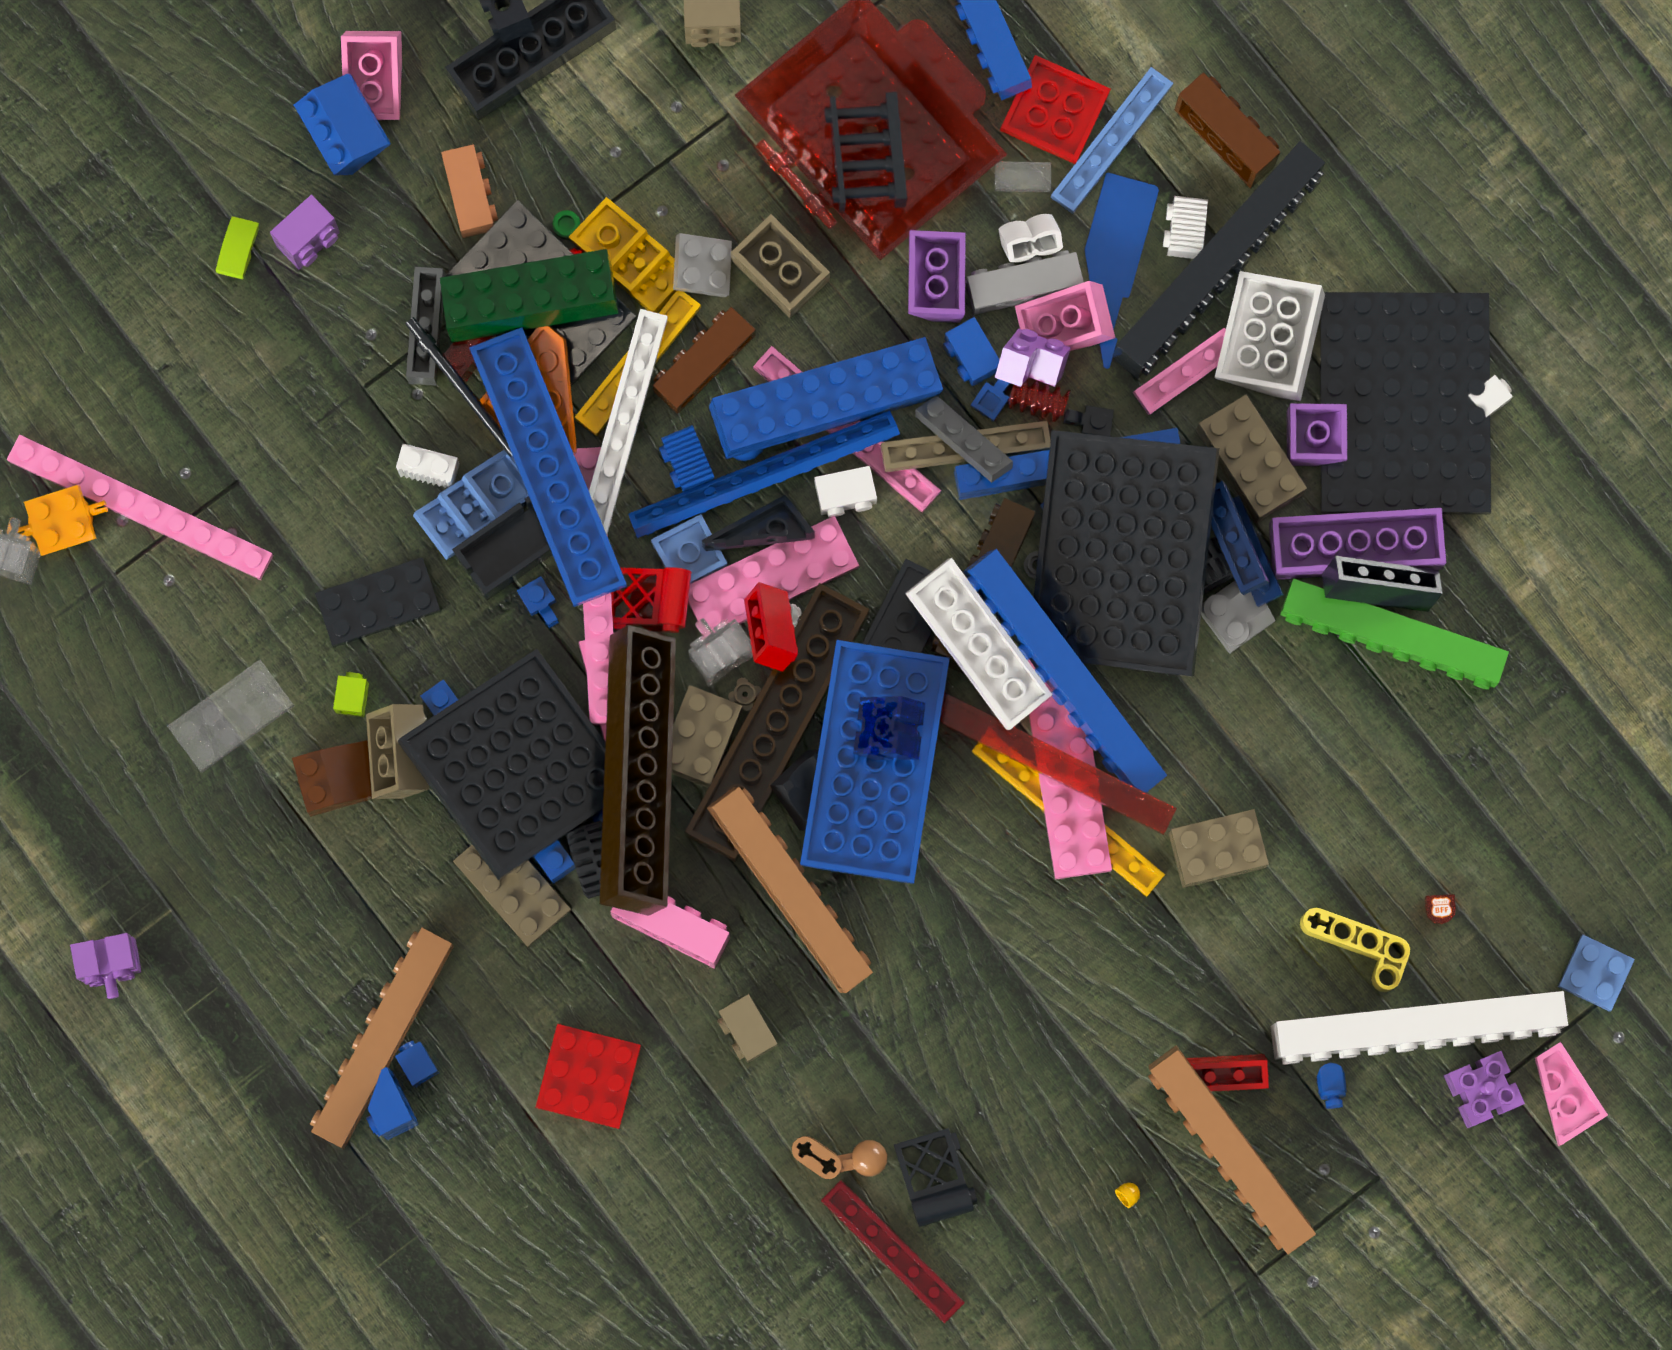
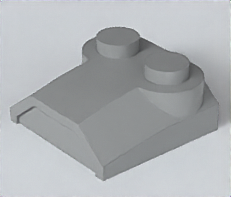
[1201,581,1276,654]

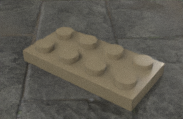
[453,845,571,947]

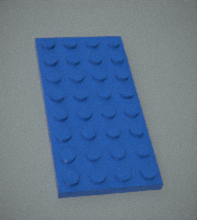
[800,640,950,884]

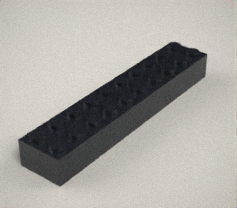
[1112,141,1326,380]

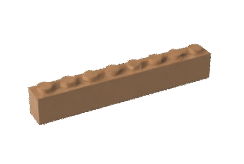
[707,787,873,993]
[310,928,454,1149]
[1148,1045,1316,1254]

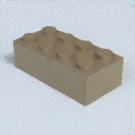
[1196,394,1307,524]

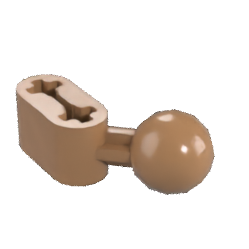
[792,1136,887,1179]

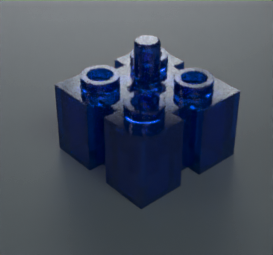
[853,696,926,760]

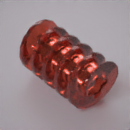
[1009,379,1071,422]

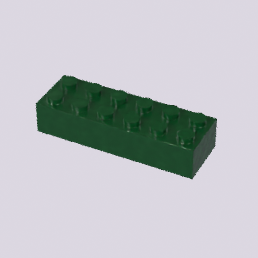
[440,249,619,342]

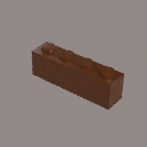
[653,307,756,414]

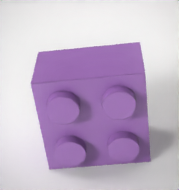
[270,194,340,270]

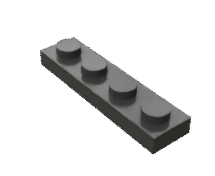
[915,395,1013,483]

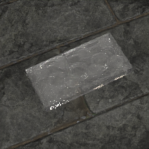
[167,660,294,773]

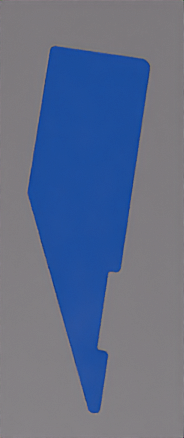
[1085,173,1159,369]

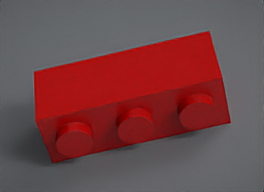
[744,582,798,672]
[1186,1054,1269,1092]

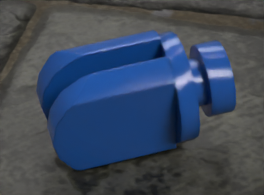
[1317,1063,1347,1109]

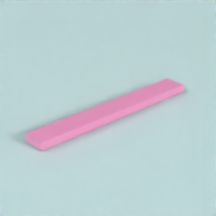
[753,346,941,513]

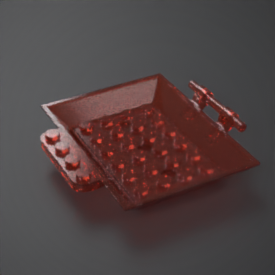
[735,0,1007,261]

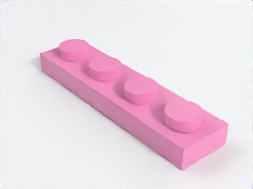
[1133,328,1226,415]

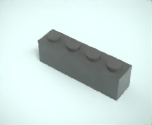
[406,267,445,386]

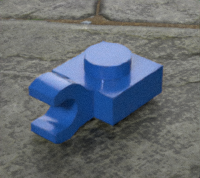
[970,379,1011,422]
[517,576,559,629]

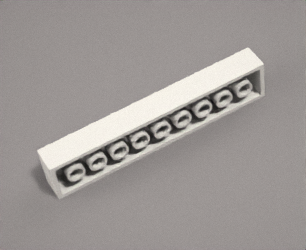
[1271,991,1568,1065]

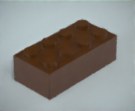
[1174,72,1280,189]

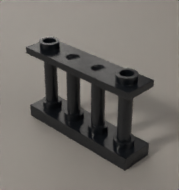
[824,92,907,212]

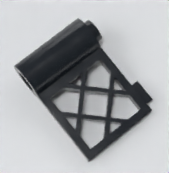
[894,1128,978,1227]

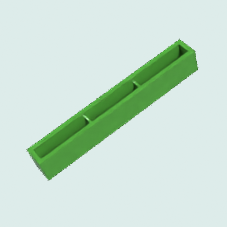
[1280,578,1509,689]

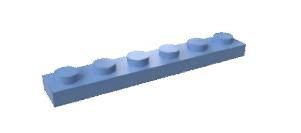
[1051,67,1173,214]

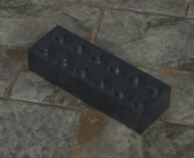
[445,0,616,121]

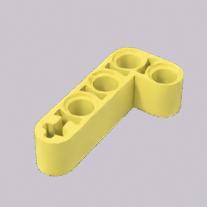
[1300,908,1410,992]

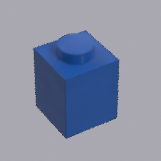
[395,1040,439,1088]

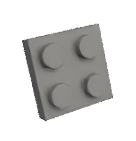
[673,233,732,297]

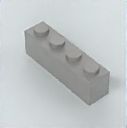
[966,250,1084,315]

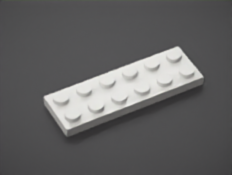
[905,558,1053,730]

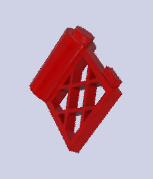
[611,567,692,633]

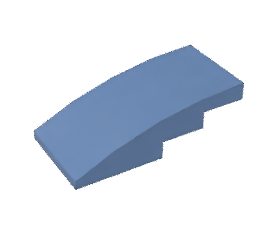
[413,450,529,560]

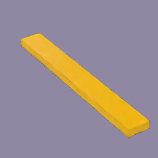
[972,729,1165,897]

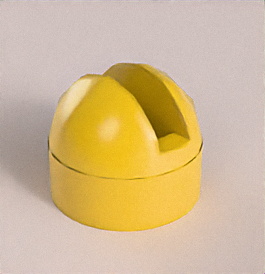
[1115,1183,1140,1208]

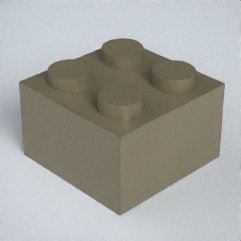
[684,0,741,47]

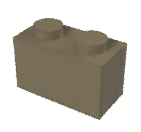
[717,994,778,1063]

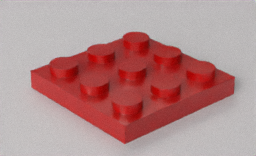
[1000,55,1111,164]
[535,1024,641,1129]

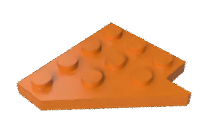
[480,326,577,456]

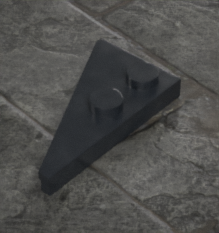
[702,495,815,551]

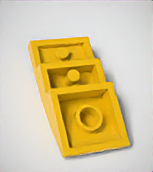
[569,197,676,313]

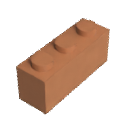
[441,144,498,238]

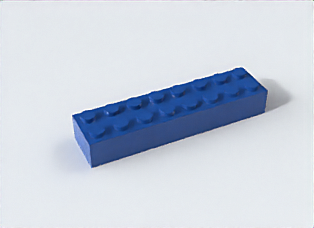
[709,337,943,459]

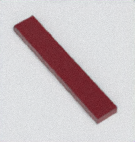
[821,1180,965,1324]

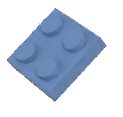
[651,514,727,584]
[1558,935,1635,1012]

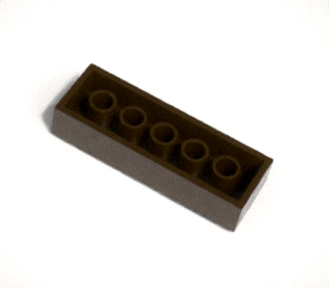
[931,498,1036,674]

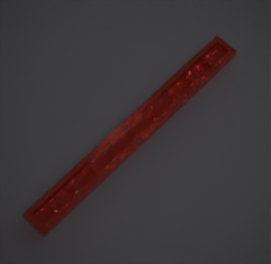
[939,692,1177,835]

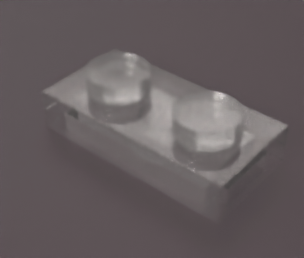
[995,161,1051,192]

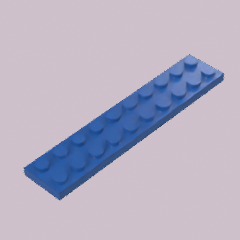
[469,327,627,607]

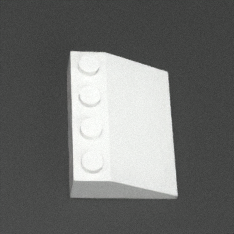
[1215,271,1325,401]

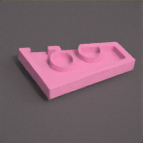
[1535,1042,1608,1146]

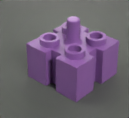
[70,933,142,999]
[1444,1051,1525,1128]

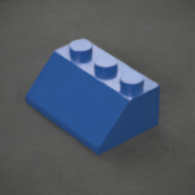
[294,74,391,175]
[366,1067,419,1140]

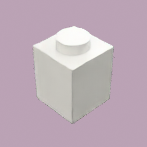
[1469,375,1513,417]

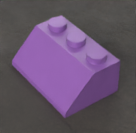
[908,230,965,323]

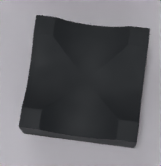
[770,750,819,830]

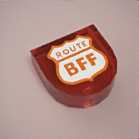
[1425,894,1456,924]

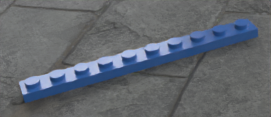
[628,410,900,538]

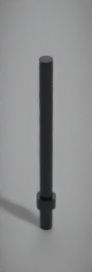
[405,317,512,457]

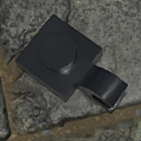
[1063,405,1114,436]

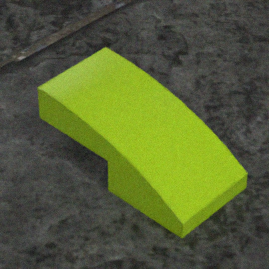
[216,216,259,280]

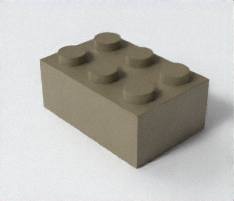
[731,214,830,318]
[672,685,743,788]
[366,704,429,799]
[1168,809,1269,888]

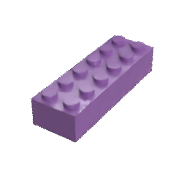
[1269,508,1446,579]

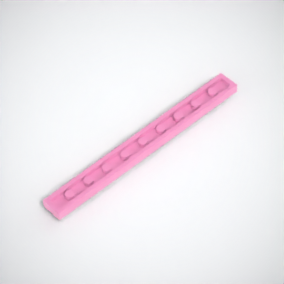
[7,435,273,580]
[575,447,613,726]

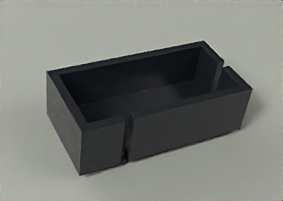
[452,496,552,600]

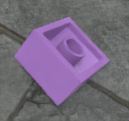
[1287,404,1347,466]

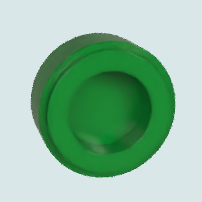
[552,210,580,240]

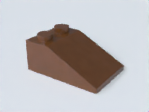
[292,740,372,817]

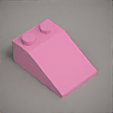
[341,31,402,120]
[1015,281,1115,351]

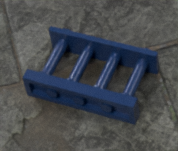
[1211,481,1284,607]

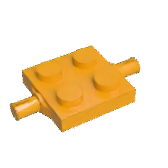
[13,485,108,556]

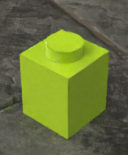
[333,672,369,717]

